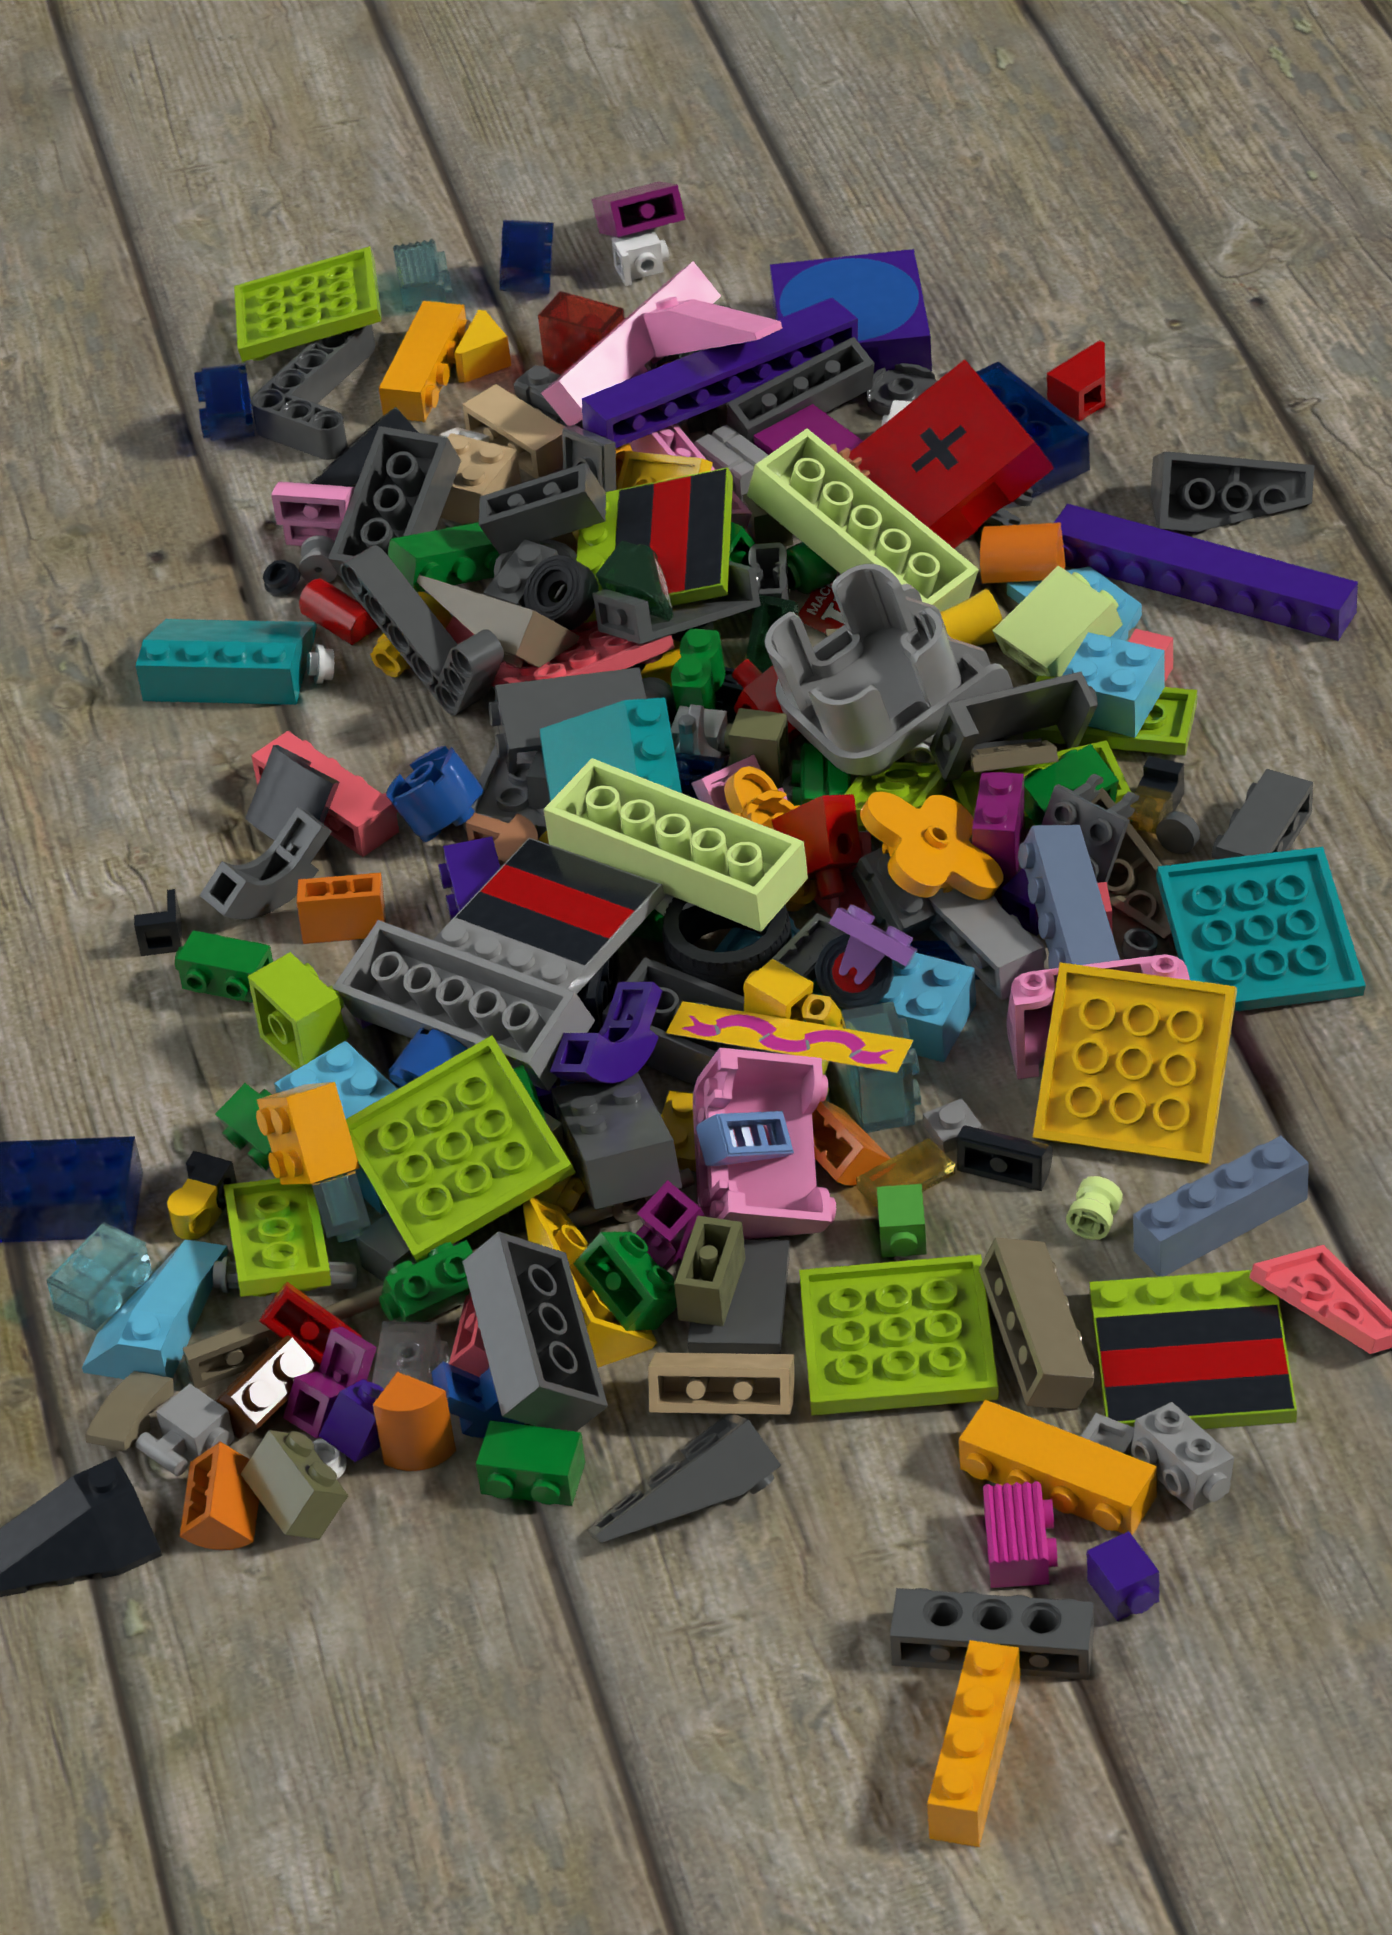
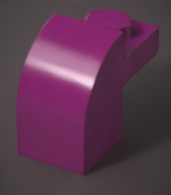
[635,1180,705,1271]
[283,1327,377,1439]

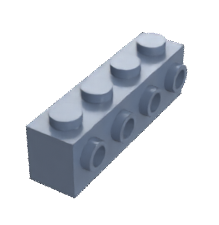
[1018,825,1120,969]
[1133,1136,1309,1277]

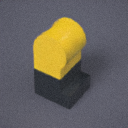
[167,1151,237,1240]

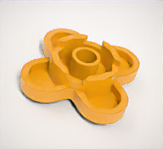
[724,766,817,912]
[860,792,1003,900]

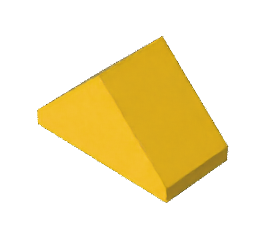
[454,309,511,383]

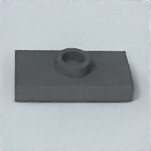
[772,913,845,981]

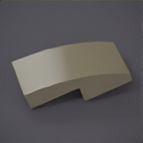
[85,1371,174,1451]

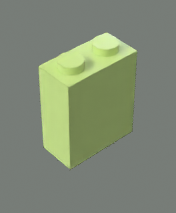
[992,566,1123,677]

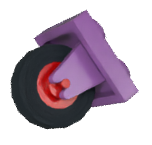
[815,904,917,1010]

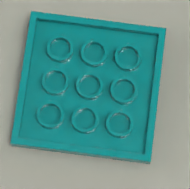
[1156,847,1366,1012]

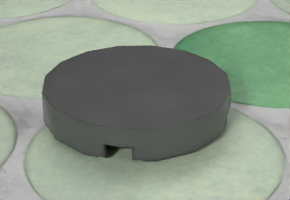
[866,363,937,416]

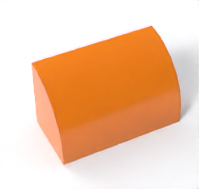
[980,522,1066,584]
[297,872,386,944]
[812,1100,893,1185]
[373,1372,456,1471]
[179,1442,259,1550]

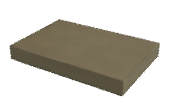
[968,740,1058,772]

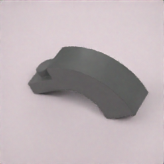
[199,806,332,919]

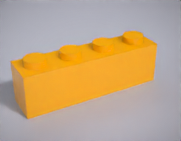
[379,301,471,422]
[959,1400,1157,1535]
[927,1640,1020,1847]

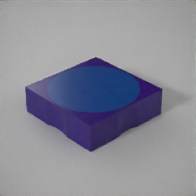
[770,249,932,373]

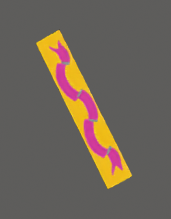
[666,1001,913,1073]

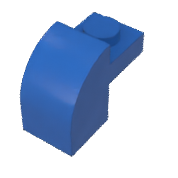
[431,1361,526,1438]

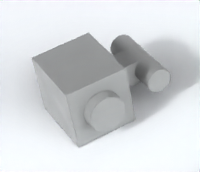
[136,1384,235,1476]

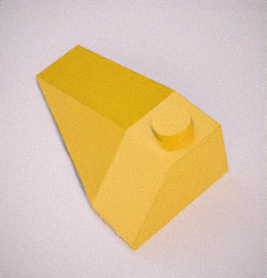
[522,1197,657,1368]

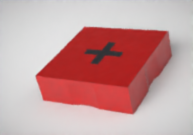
[849,359,1054,549]

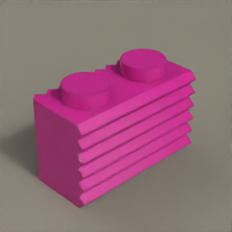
[983,1481,1058,1588]

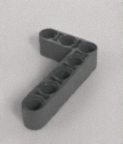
[251,324,375,460]
[340,545,504,715]

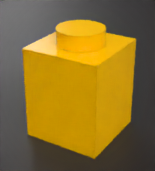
[743,959,813,1021]

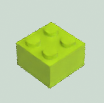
[248,952,350,1070]

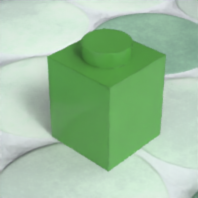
[877,1184,927,1257]

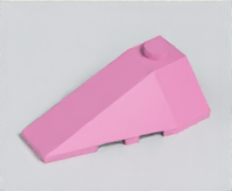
[643,296,782,358]

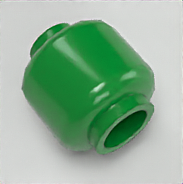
[786,542,837,594]

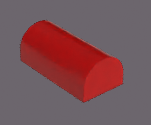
[299,578,379,645]
[259,1282,362,1365]

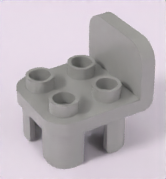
[765,564,1013,776]

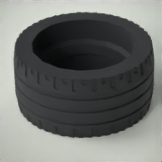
[662,897,792,996]

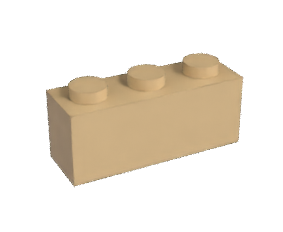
[462,384,565,479]
[648,1352,795,1415]

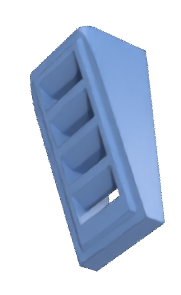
[696,1111,794,1166]

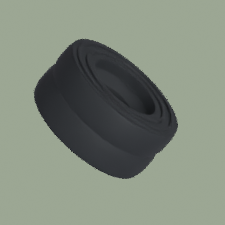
[524,555,599,630]

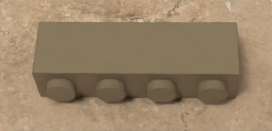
[979,1237,1095,1410]

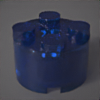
[499,219,554,294]
[194,363,255,442]

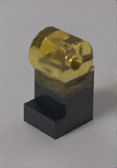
[1127,756,1184,835]

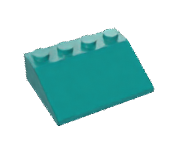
[135,619,317,705]
[539,698,682,802]

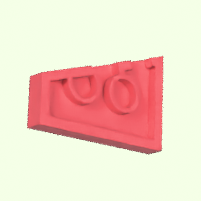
[1249,1245,1392,1354]

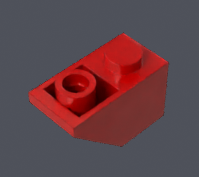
[1047,340,1106,422]

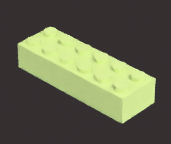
[747,428,979,612]
[544,758,808,932]

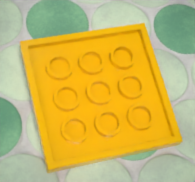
[1032,962,1237,1165]

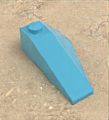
[82,1239,229,1379]

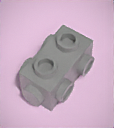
[1131,1402,1234,1511]

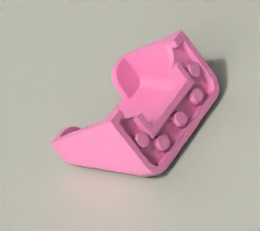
[1007,954,1190,1079]
[693,1047,836,1240]

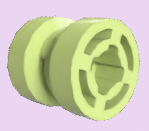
[1066,1176,1123,1240]

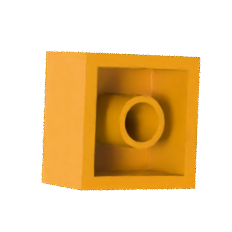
[256,1082,360,1185]

